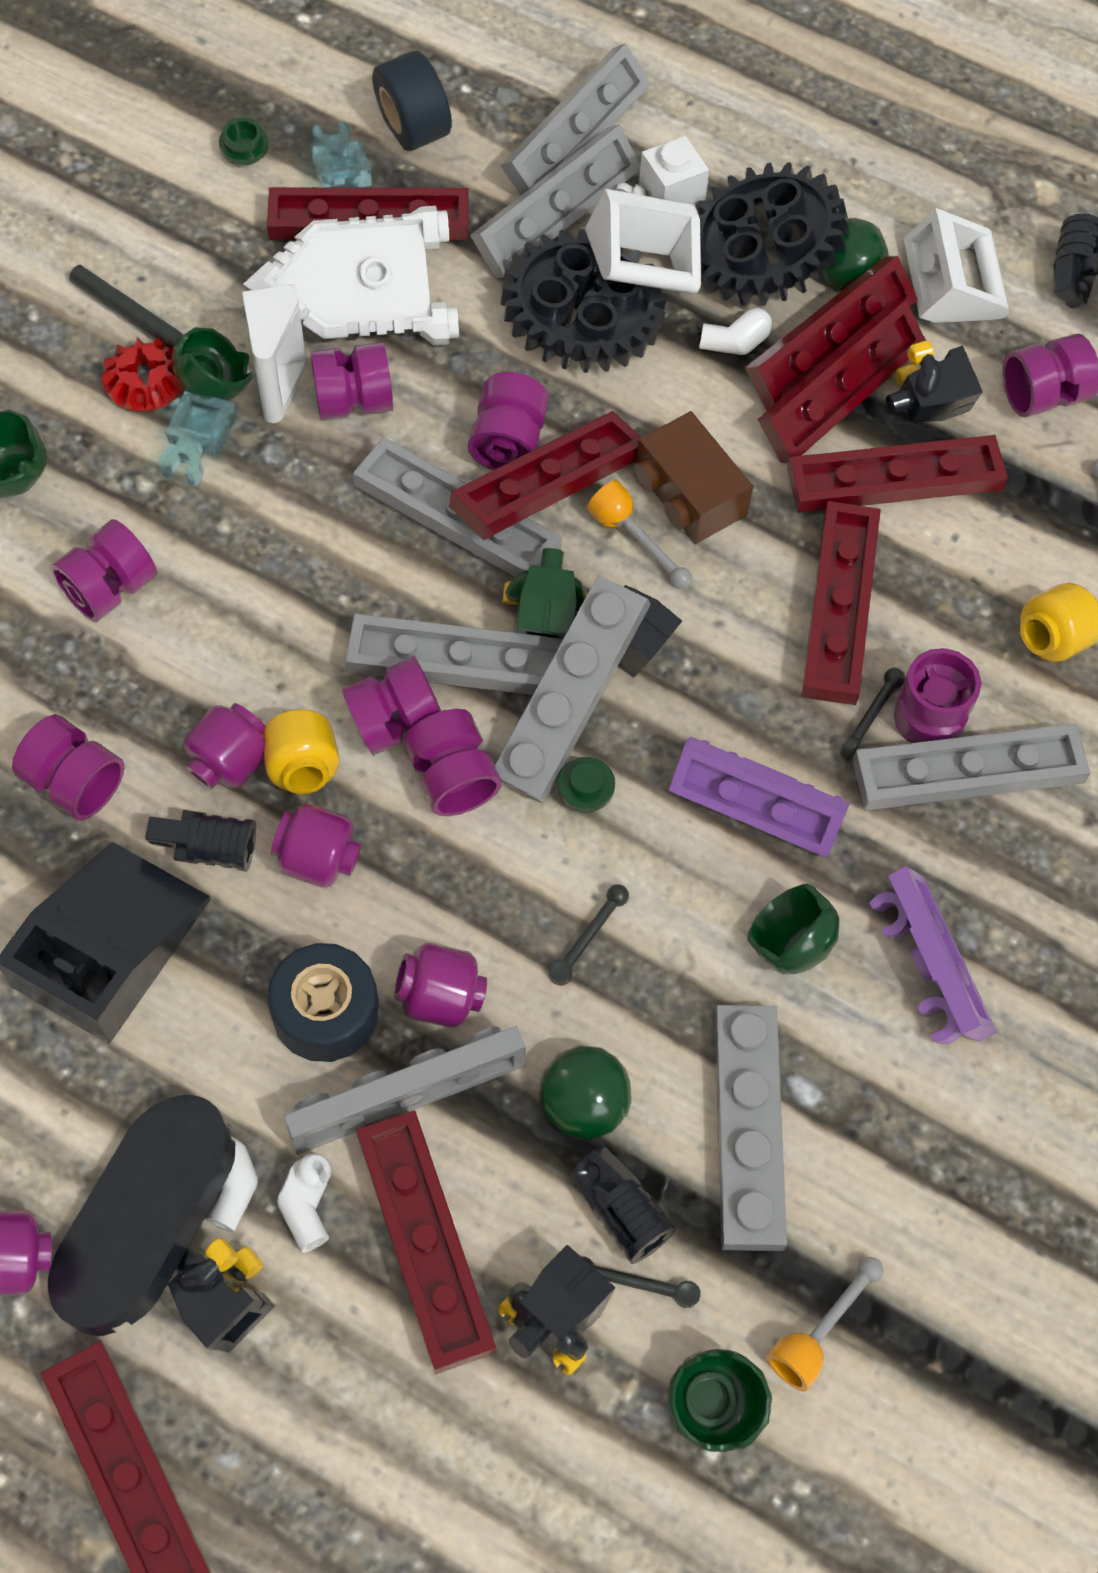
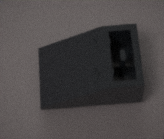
[0,842,211,1044]

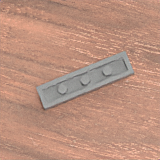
[500,44,651,195]
[470,125,641,279]
[353,437,562,577]
[495,575,651,803]
[345,614,563,695]
[853,723,1091,811]
[715,1005,787,1251]
[283,1025,526,1155]

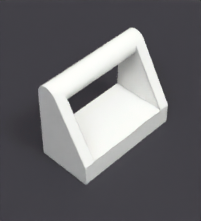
[585,189,701,294]
[903,208,1009,323]
[242,284,307,423]

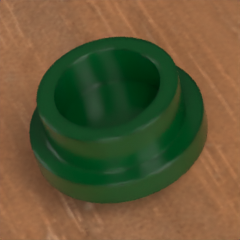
[219,117,269,165]
[558,757,615,813]

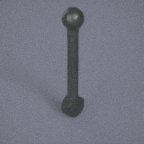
[840,667,905,760]
[549,884,629,986]
[581,1256,701,1308]

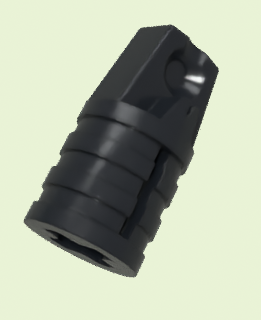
[1053,213,1098,309]
[145,810,256,872]
[571,1147,676,1264]

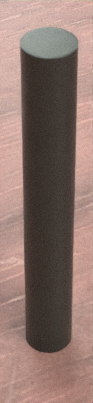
[69,265,183,348]

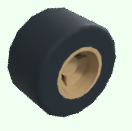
[372,50,452,151]
[267,943,379,1062]

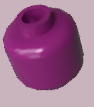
[183,703,266,789]
[270,803,362,888]
[394,943,487,1028]
[0,1210,51,1295]

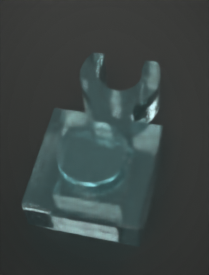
[312,122,372,188]
[159,390,238,486]

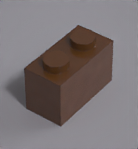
[634,411,753,545]

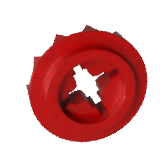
[101,337,183,411]

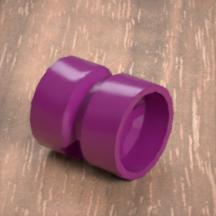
[1002,333,1098,418]
[310,342,393,421]
[468,372,549,470]
[50,519,158,623]
[893,648,982,743]
[342,655,441,756]
[403,708,502,817]
[12,714,125,821]

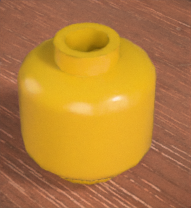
[1020,582,1098,662]
[262,709,340,794]

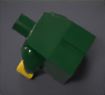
[502,548,587,639]

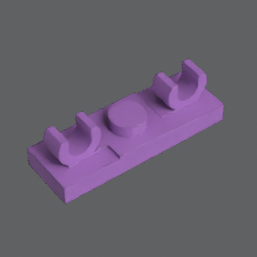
[669,736,850,858]
[870,866,998,1044]

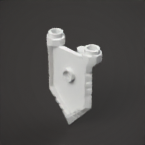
[243,206,459,345]

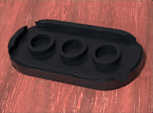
[48,1095,236,1336]

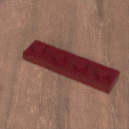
[267,187,469,240]
[745,255,918,410]
[757,299,926,463]
[449,411,641,540]
[787,435,1008,513]
[801,501,881,706]
[356,1110,496,1375]
[41,1340,212,1573]

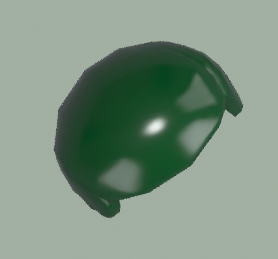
[821,218,889,291]
[172,327,254,404]
[0,410,47,498]
[747,884,840,975]
[539,1045,632,1140]
[667,1349,772,1452]

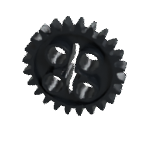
[697,162,849,306]
[500,229,667,373]

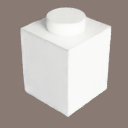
[639,136,709,214]

